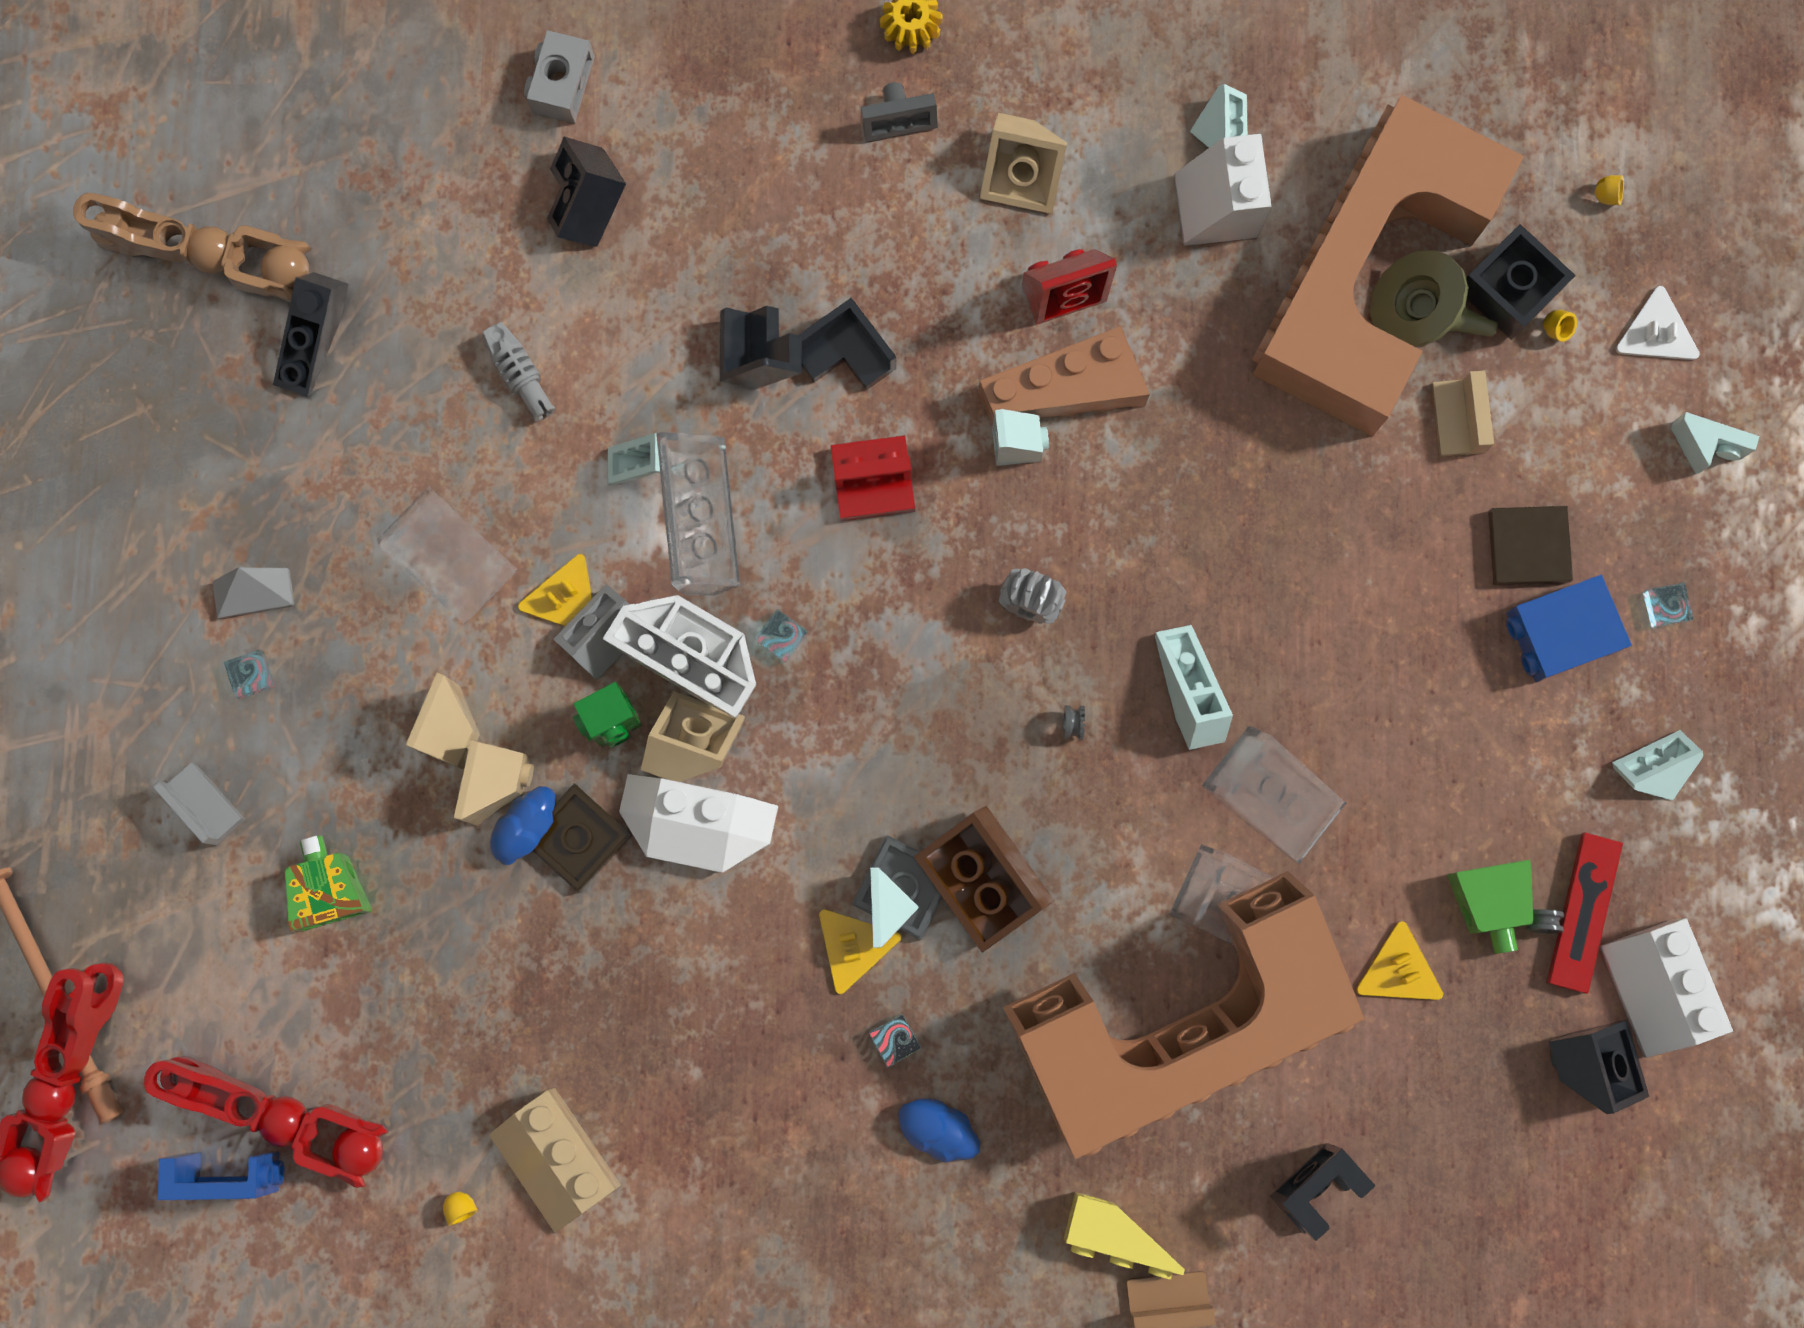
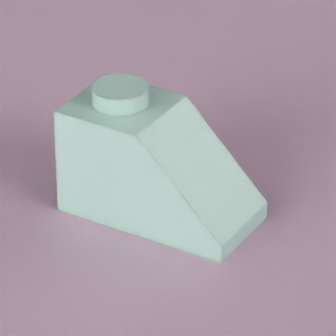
[992,409,1049,466]

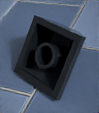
[1549,1020,1650,1114]

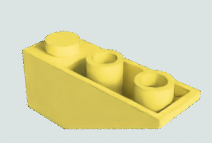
[1063,1192,1185,1279]

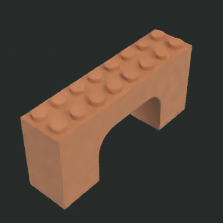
[1252,94,1524,437]
[1003,871,1365,1160]

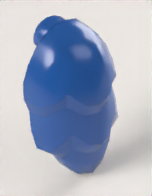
[490,786,556,865]
[898,1099,980,1163]

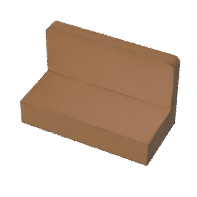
[1126,1271,1216,1328]

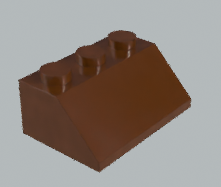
[914,806,1055,953]

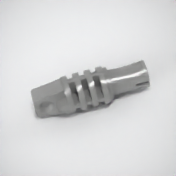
[483,322,556,422]

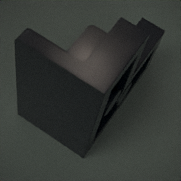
[547,136,626,247]
[799,298,896,391]
[720,306,802,389]

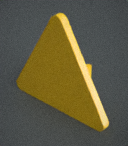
[518,554,592,626]
[819,910,901,994]
[1356,921,1443,1000]

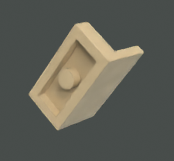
[1431,370,1494,457]

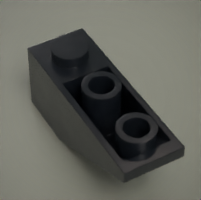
[273,272,349,397]

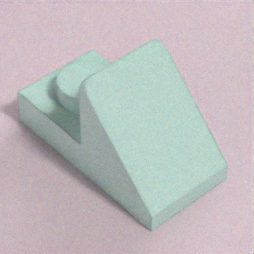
[1671,412,1760,474]

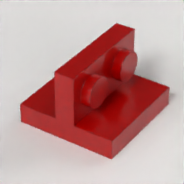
[831,435,916,521]

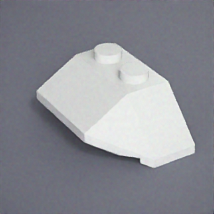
[603,595,756,718]
[619,774,778,873]

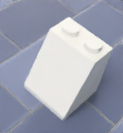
[1174,134,1272,246]

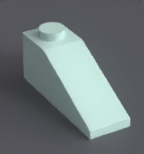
[1155,625,1233,750]

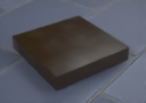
[1488,506,1573,585]
[533,783,632,893]

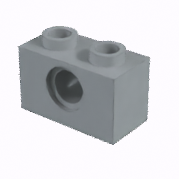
[524,30,595,123]

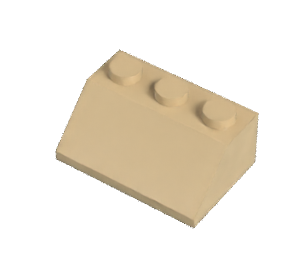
[489,1088,621,1233]

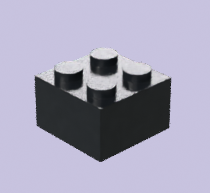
[1466,224,1576,340]

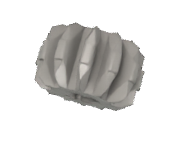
[999,568,1067,624]

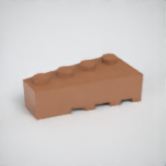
[978,326,1150,426]

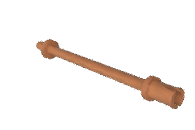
[0,867,125,1125]

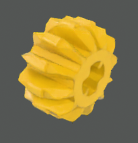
[880,0,942,54]

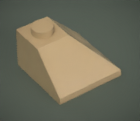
[980,113,1067,214]
[406,672,480,770]
[641,691,745,782]
[454,740,534,826]

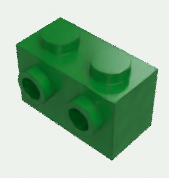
[573,681,643,748]

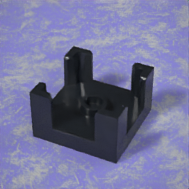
[1270,1143,1376,1241]

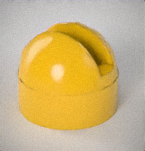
[1594,175,1624,206]
[1543,310,1577,342]
[443,1192,478,1226]

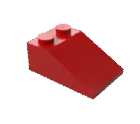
[1022,249,1117,325]

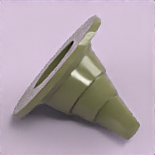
[1370,250,1498,347]

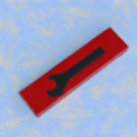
[1546,832,1623,994]

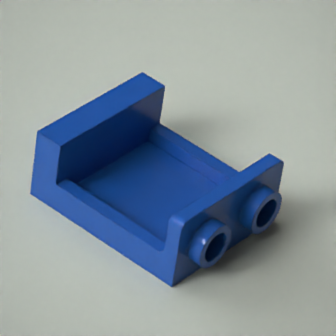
[1506,574,1632,683]
[158,1151,285,1200]

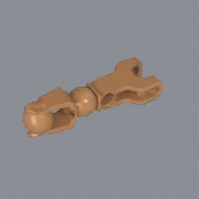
[73,193,312,302]

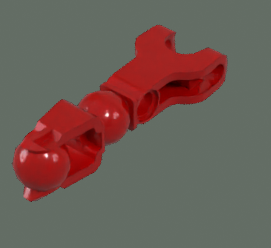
[0,963,124,1203]
[144,1056,389,1188]

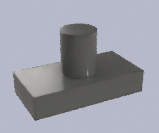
[861,82,938,141]

